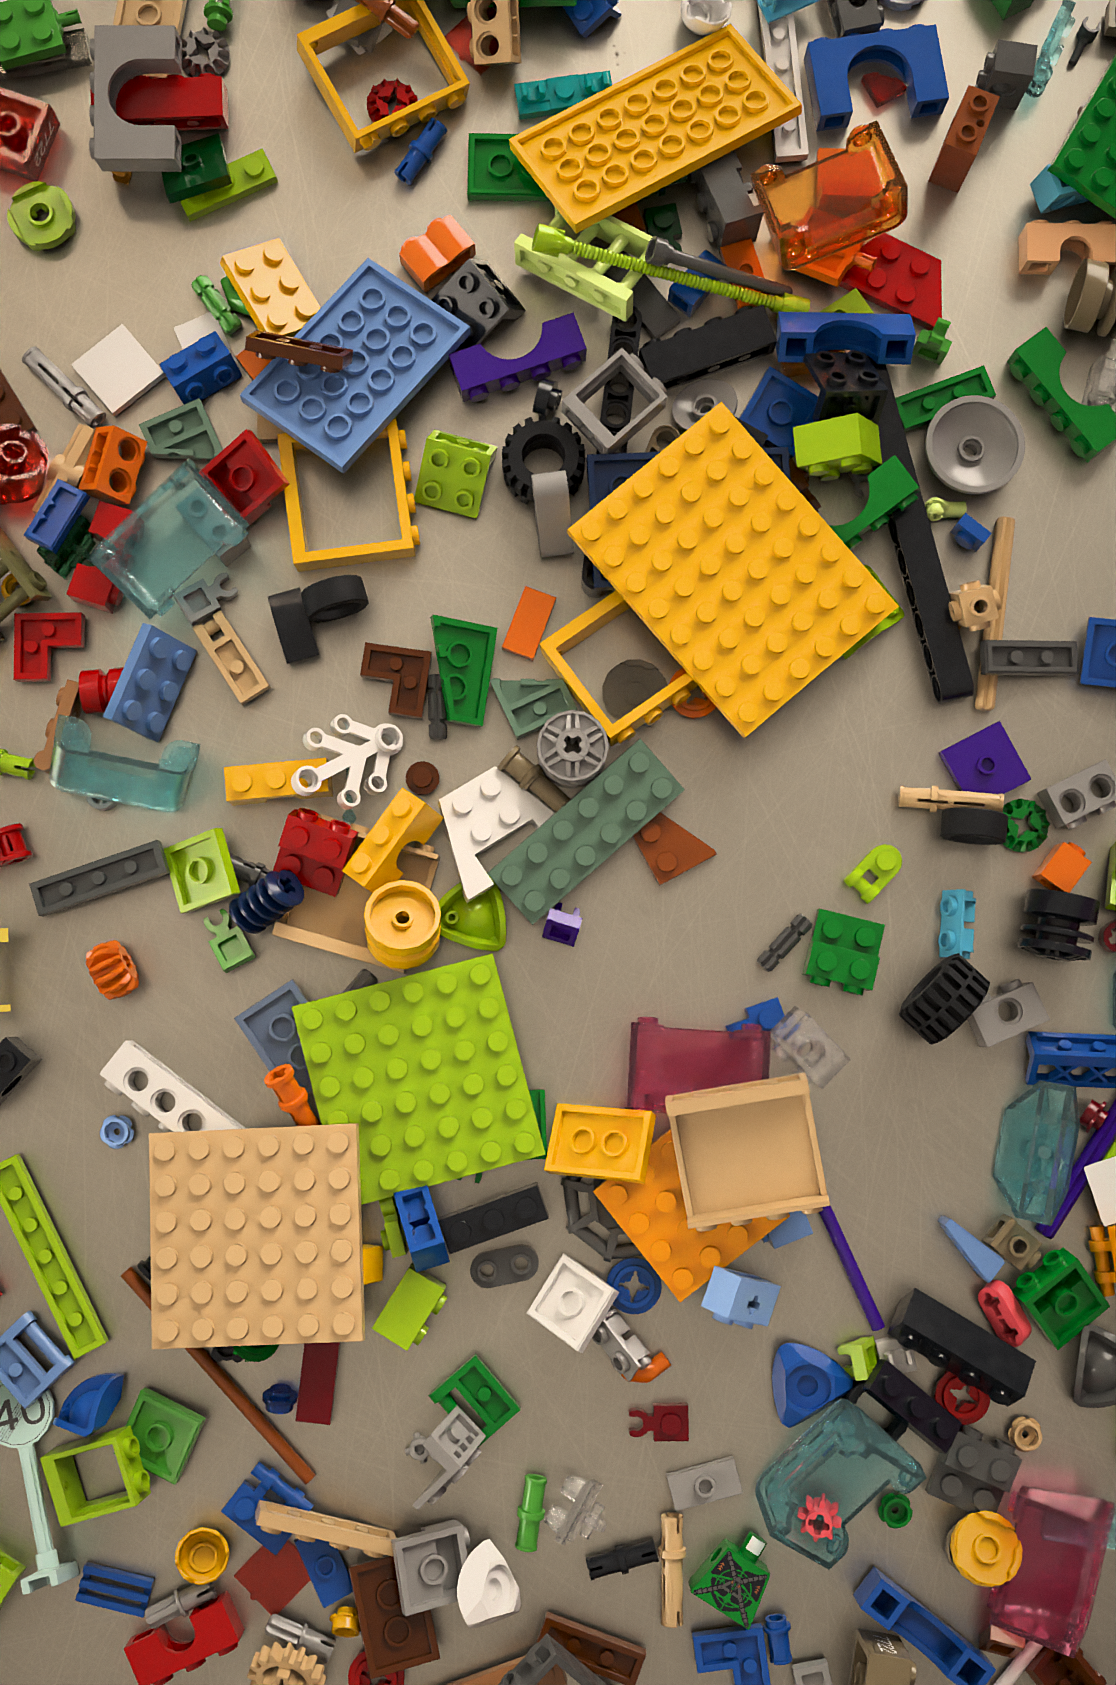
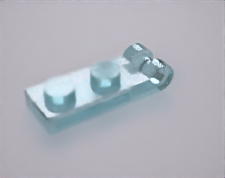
[1026,0,1076,98]

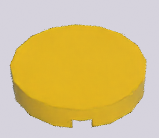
[950,1511,1023,1587]

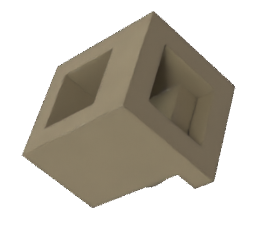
[982,1214,1042,1271]

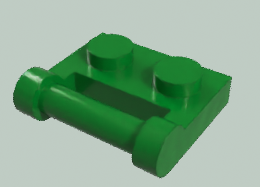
[428,1353,521,1447]

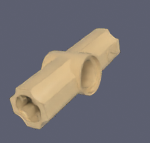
[32,424,95,514]

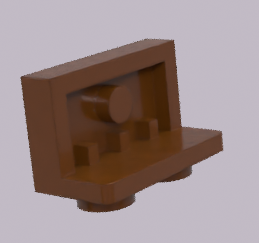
[1025,1639,1107,1685]

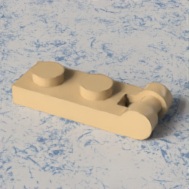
[193,610,271,705]

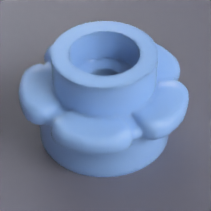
[100,1115,134,1149]

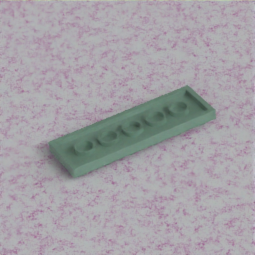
[487,739,685,925]

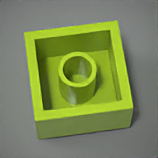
[793,413,882,481]

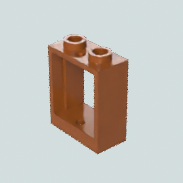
[928,85,1000,193]

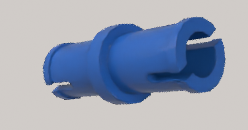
[394,117,447,185]

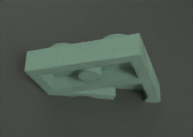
[139,398,223,460]
[490,678,578,740]

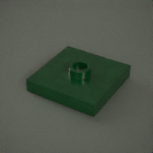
[161,133,232,204]

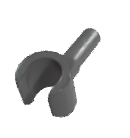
[1069,16,1101,66]

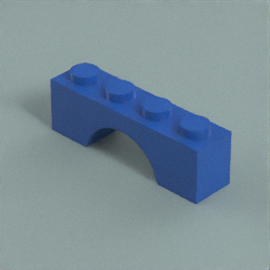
[776,312,916,365]
[853,1566,996,1685]

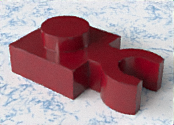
[629,1403,689,1442]

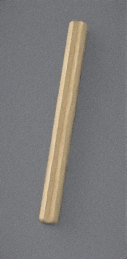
[975,516,1015,711]

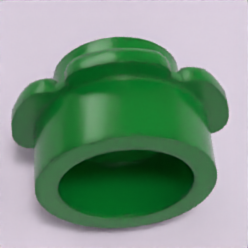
[878,1493,913,1529]

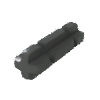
[428,674,447,740]
[757,914,813,972]

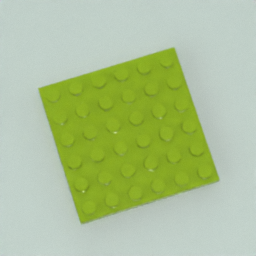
[291,953,546,1205]

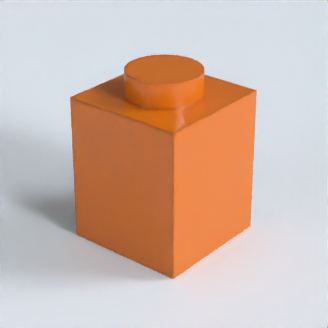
[1032,842,1092,893]

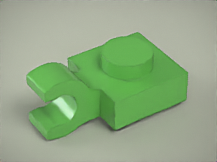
[913,317,952,365]

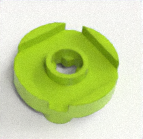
[7,181,76,251]

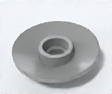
[672,379,738,431]

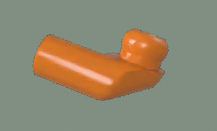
[621,1351,672,1383]

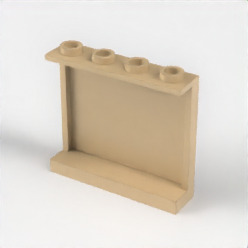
[272,814,440,974]
[665,1073,830,1232]

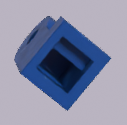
[667,250,727,318]

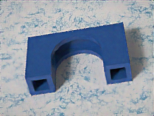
[803,24,949,132]

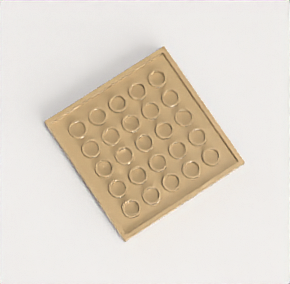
[149,1123,365,1349]

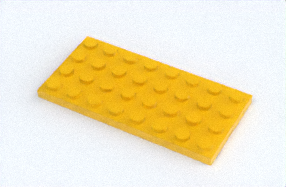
[509,24,802,233]

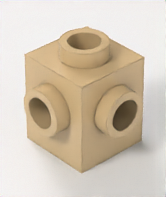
[948,580,1001,631]

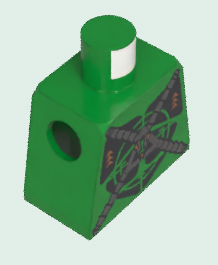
[688,1531,770,1630]

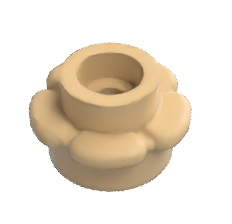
[1008,1417,1042,1452]

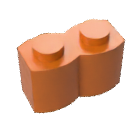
[399,215,476,292]

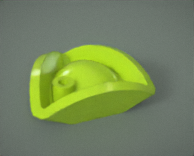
[438,872,506,951]

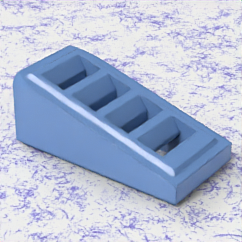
[938,1215,1005,1283]

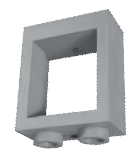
[562,348,668,454]

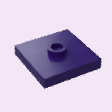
[939,721,1032,794]

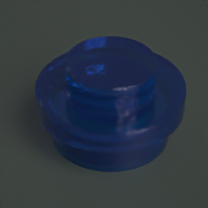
[262,1384,298,1414]

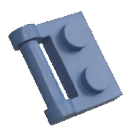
[0,1311,76,1409]

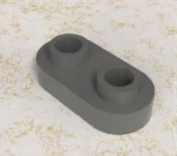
[470,1244,539,1288]

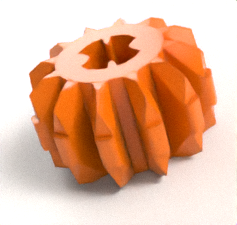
[86,940,139,1000]

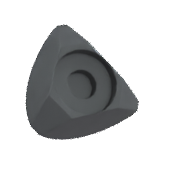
[1073,1324,1116,1408]

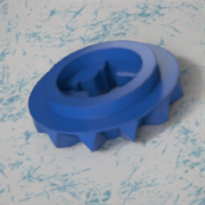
[606,1257,662,1314]

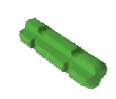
[191,275,242,334]

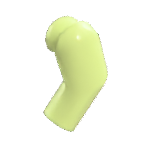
[924,497,967,521]

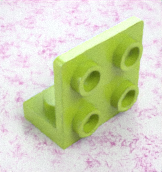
[414,429,498,518]

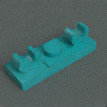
[514,70,612,120]

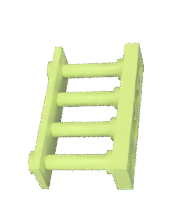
[514,207,668,322]

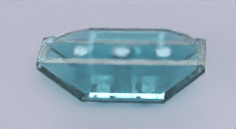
[993,1080,1080,1226]

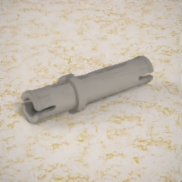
[22,346,106,429]

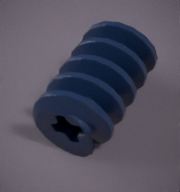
[229,869,304,934]

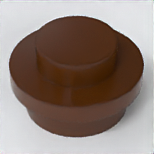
[406,761,440,795]

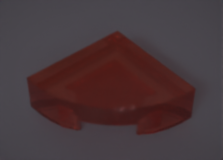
[861,72,907,108]

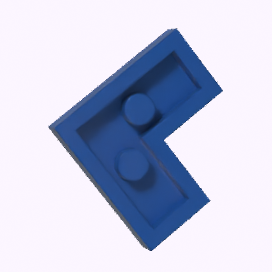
[692,1623,771,1685]

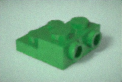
[802,908,885,996]
[1012,1247,1110,1350]

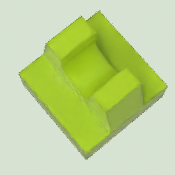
[837,1336,879,1381]

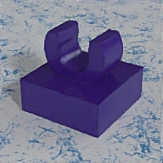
[542,902,583,947]

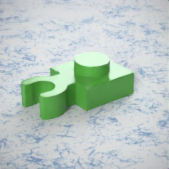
[203,908,256,973]

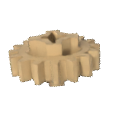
[247,1642,327,1685]

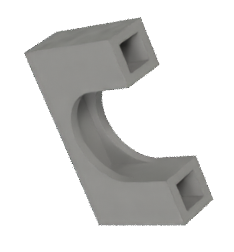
[89,25,182,172]

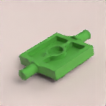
[0,0,82,70]

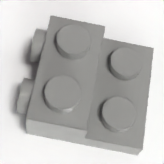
[391,1519,470,1616]

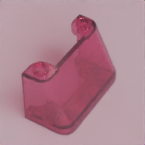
[624,1017,771,1113]
[987,1486,1116,1659]

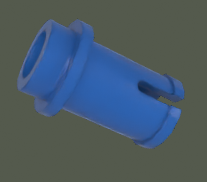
[763,1613,793,1665]

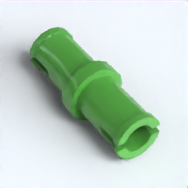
[515,1474,547,1552]

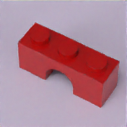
[66,500,146,614]
[124,1590,245,1685]

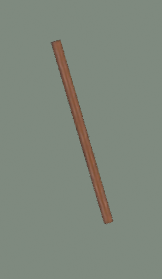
[121,1267,316,1485]

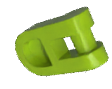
[843,844,902,904]

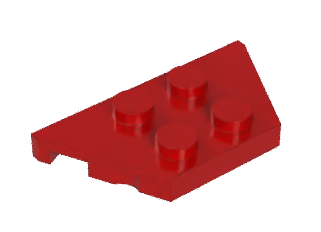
[839,232,942,330]

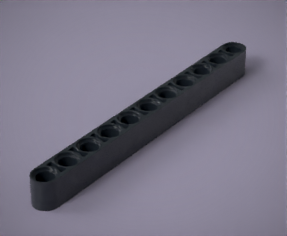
[867,356,974,704]

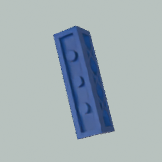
[1025,1031,1116,1088]

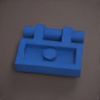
[221,1462,314,1556]

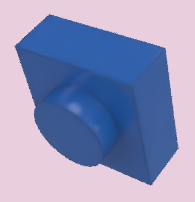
[950,513,992,552]

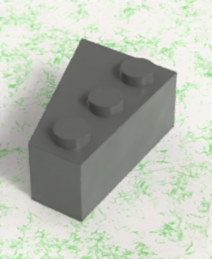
[687,150,764,250]

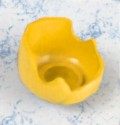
[175,1527,230,1585]

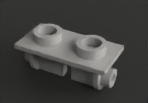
[592,1308,652,1382]

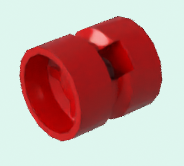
[79,667,124,714]

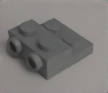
[925,1425,1022,1513]

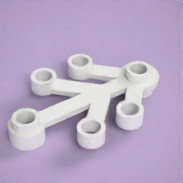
[291,714,403,810]

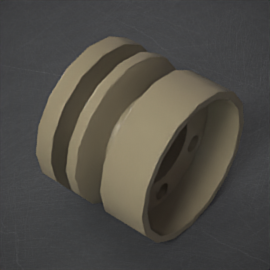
[1063,258,1116,339]

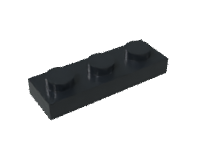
[862,1359,962,1454]

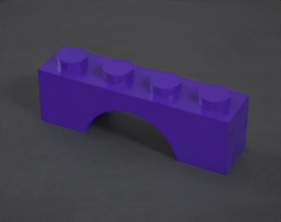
[449,312,587,402]

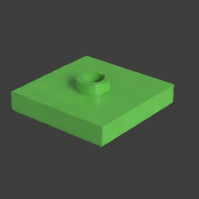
[114,1387,206,1485]

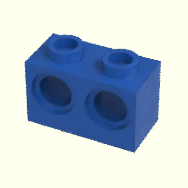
[393,1185,450,1273]

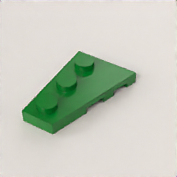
[430,615,498,727]

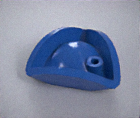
[772,1343,853,1428]
[52,1373,125,1438]

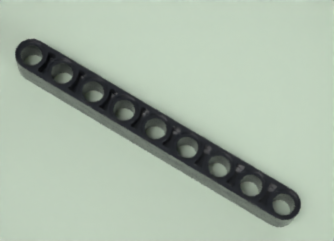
[581,305,642,598]

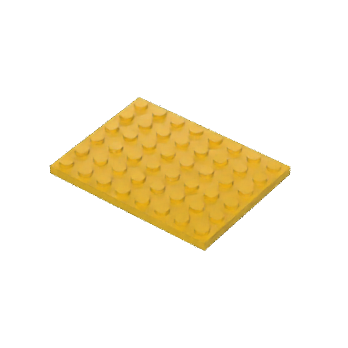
[567,402,899,738]

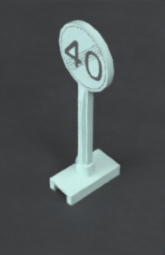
[0,1382,80,1595]

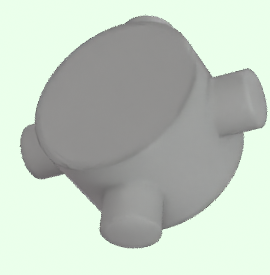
[405,1432,429,1464]

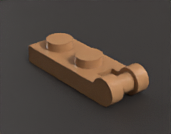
[34,679,83,775]

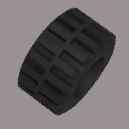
[502,415,585,505]
[899,953,990,1045]

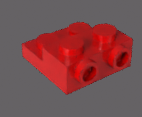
[199,429,290,527]
[273,808,359,897]

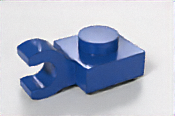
[725,997,789,1041]

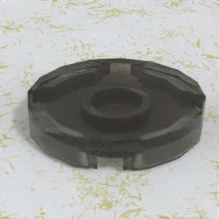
[602,659,668,726]

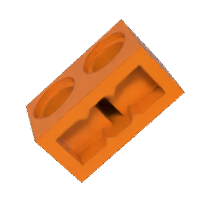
[78,425,147,505]

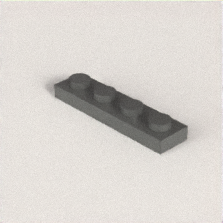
[29,840,170,917]

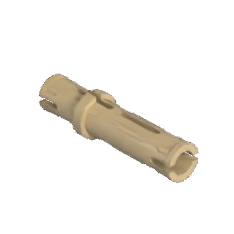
[899,786,1004,813]
[658,1512,686,1628]

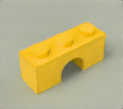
[224,758,333,806]
[341,787,444,893]

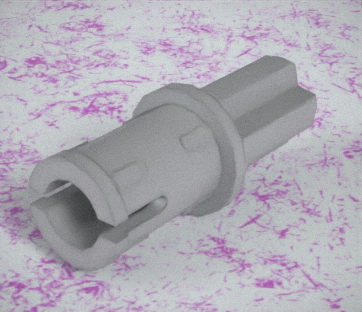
[145,1582,217,1629]
[265,1614,336,1663]

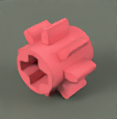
[797,1493,842,1542]

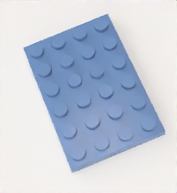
[240,258,471,474]

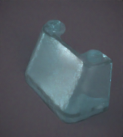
[89,458,249,619]
[49,714,201,813]
[755,1399,927,1570]

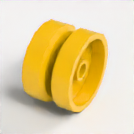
[364,880,441,969]

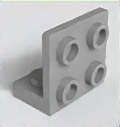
[413,1405,486,1510]

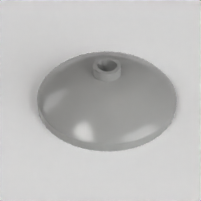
[924,395,1025,494]

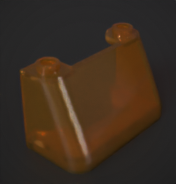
[750,120,908,271]

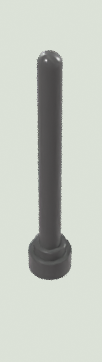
[645,236,793,297]

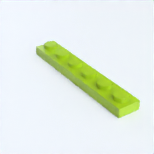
[0,1154,109,1359]

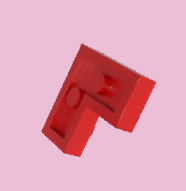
[13,612,85,682]

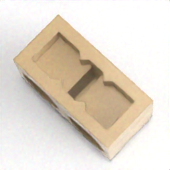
[467,0,521,66]

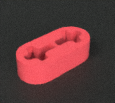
[978,1280,1032,1347]

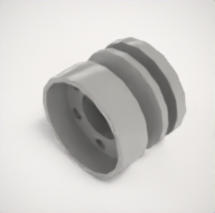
[537,710,609,789]

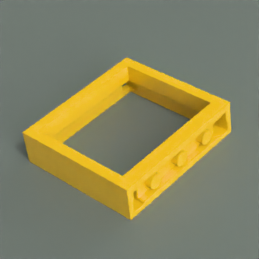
[297,0,470,153]
[277,419,420,572]
[539,590,698,747]

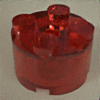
[0,424,48,505]

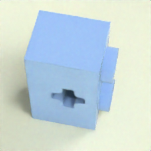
[701,1266,781,1329]

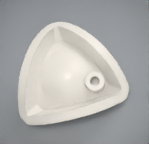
[457,1539,521,1628]

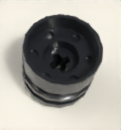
[1017,889,1100,962]

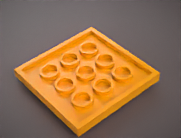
[593,1128,790,1302]

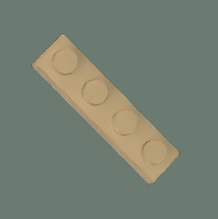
[255,1499,396,1558]

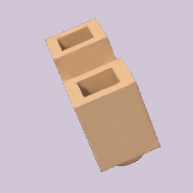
[1018,219,1116,276]

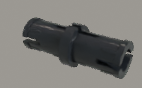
[585,1538,659,1581]

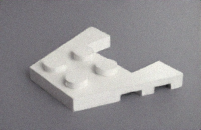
[438,766,555,903]

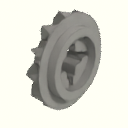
[181,27,230,77]

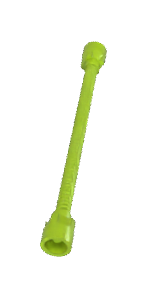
[532,223,810,318]

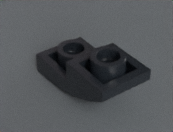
[268,587,319,664]

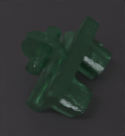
[37,515,97,579]

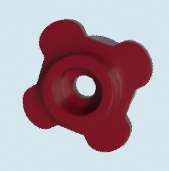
[1078,1099,1109,1133]

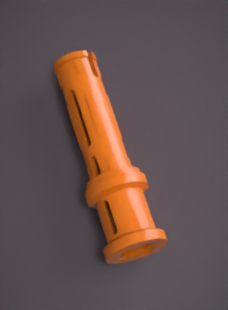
[264,1064,321,1126]

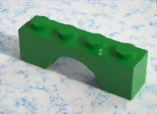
[1007,327,1116,463]
[829,455,921,550]

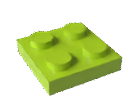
[163,828,240,914]

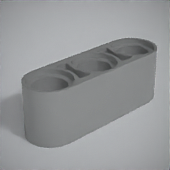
[531,470,574,558]

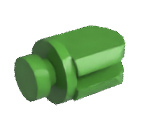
[203,0,233,31]

